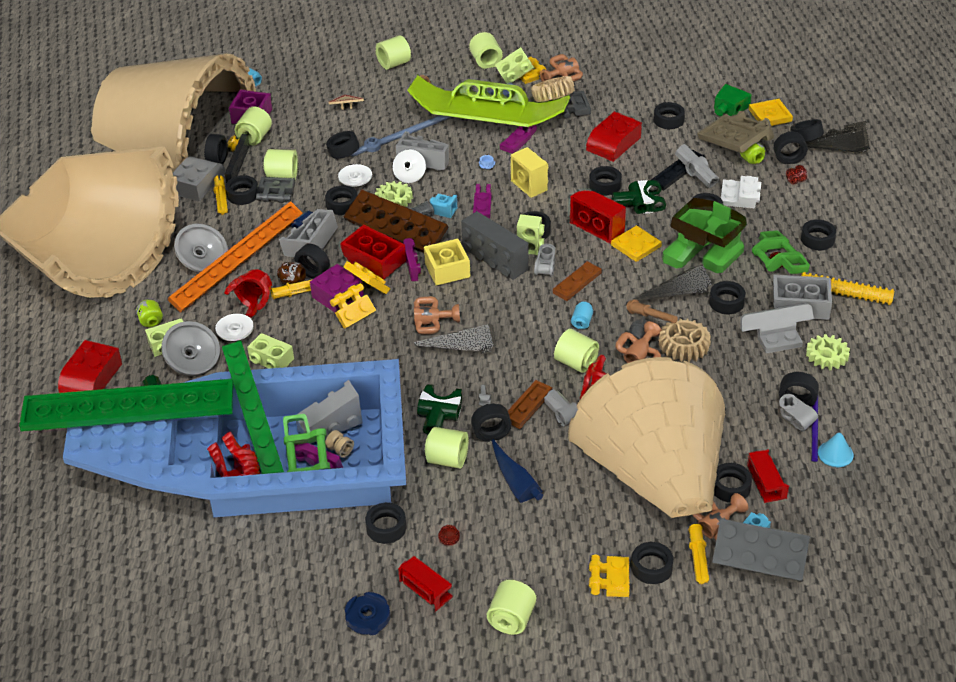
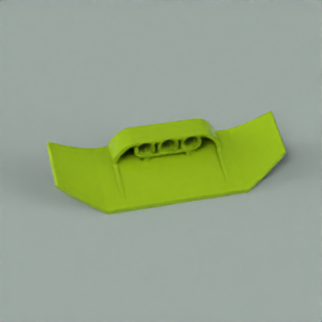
[407,75,570,127]

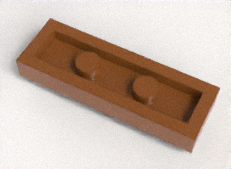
[553,261,602,301]
[508,380,553,429]

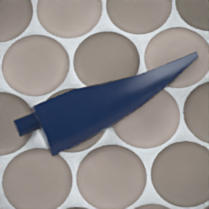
[492,439,543,503]

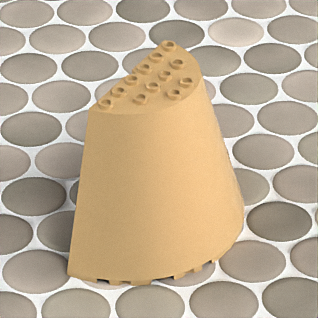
[91,54,256,173]
[0,146,179,298]

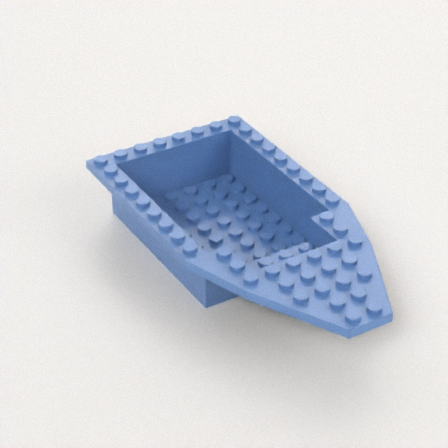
[63,359,406,517]

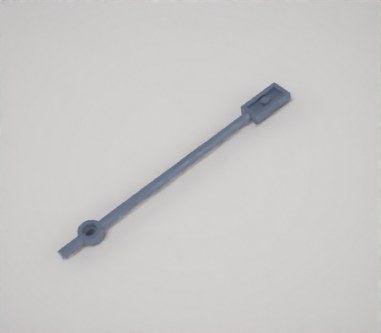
[351,82,514,157]

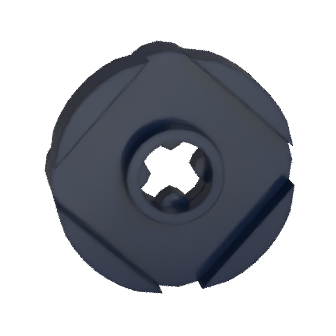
[345,592,390,635]

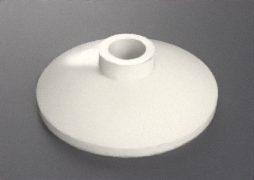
[393,149,426,183]
[338,164,372,187]
[215,314,254,341]

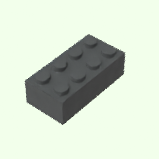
[461,211,528,280]
[712,519,810,581]

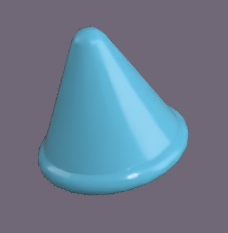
[818,433,854,467]

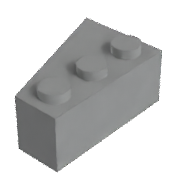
[396,131,449,171]
[279,209,338,259]
[296,380,363,444]

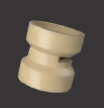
[325,430,354,458]

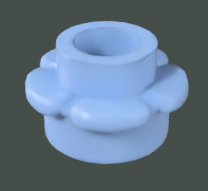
[479,155,495,169]

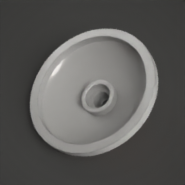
[174,224,228,272]
[161,321,220,376]

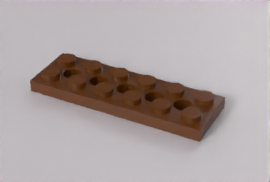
[344,190,449,253]

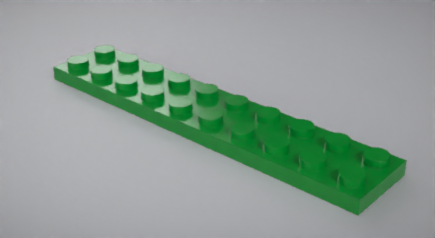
[19,379,234,432]

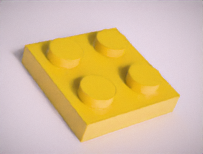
[749,99,793,126]
[611,225,662,262]
[343,261,391,294]

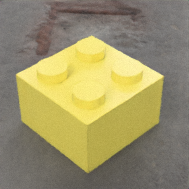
[511,147,548,198]
[424,239,470,285]

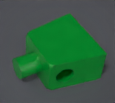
[714,84,752,116]

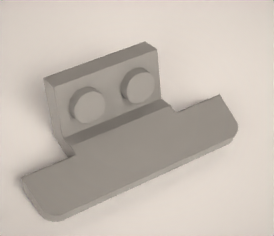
[740,303,814,353]

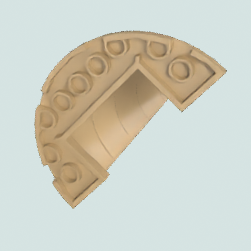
[568,357,725,518]

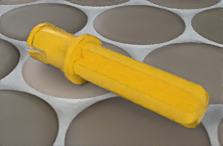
[213,175,228,215]
[270,279,313,300]
[688,524,709,584]

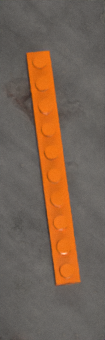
[168,201,303,313]

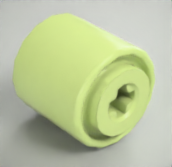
[469,32,503,69]
[376,35,411,70]
[234,107,272,146]
[264,149,298,180]
[554,329,599,373]
[425,427,469,469]
[487,580,536,635]

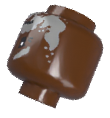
[277,262,306,285]

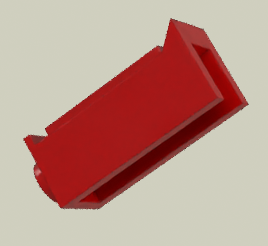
[747,449,789,503]
[398,556,453,612]

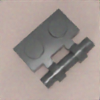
[558,91,591,118]
[256,177,295,203]

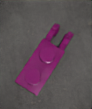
[500,125,537,154]
[473,184,492,219]
[403,238,421,282]
[295,443,343,469]

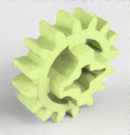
[375,181,413,207]
[806,334,850,370]

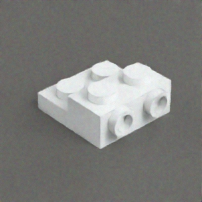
[721,176,761,209]

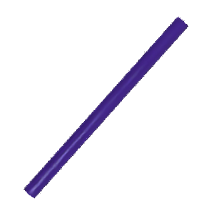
[811,398,818,462]

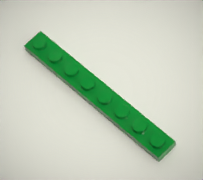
[222,341,284,474]

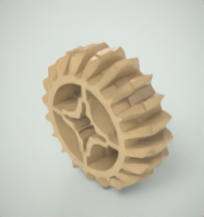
[531,76,574,102]
[658,318,711,362]

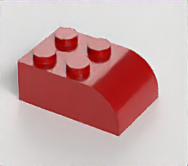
[586,111,642,162]
[570,190,626,244]
[340,225,406,279]
[58,340,123,393]

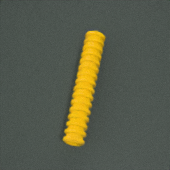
[801,272,895,305]

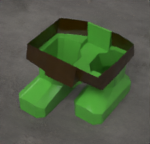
[662,198,747,273]

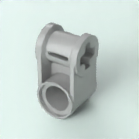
[534,244,555,277]
[779,394,818,432]

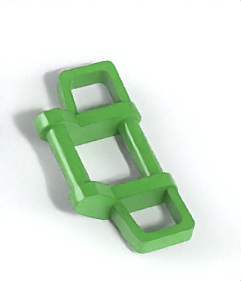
[752,231,810,274]
[283,414,330,472]

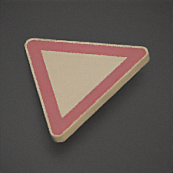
[329,95,364,110]

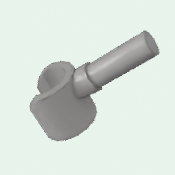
[479,385,491,406]

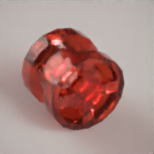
[786,165,807,185]

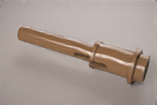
[627,299,678,323]

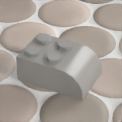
[173,156,225,202]
[773,275,832,320]

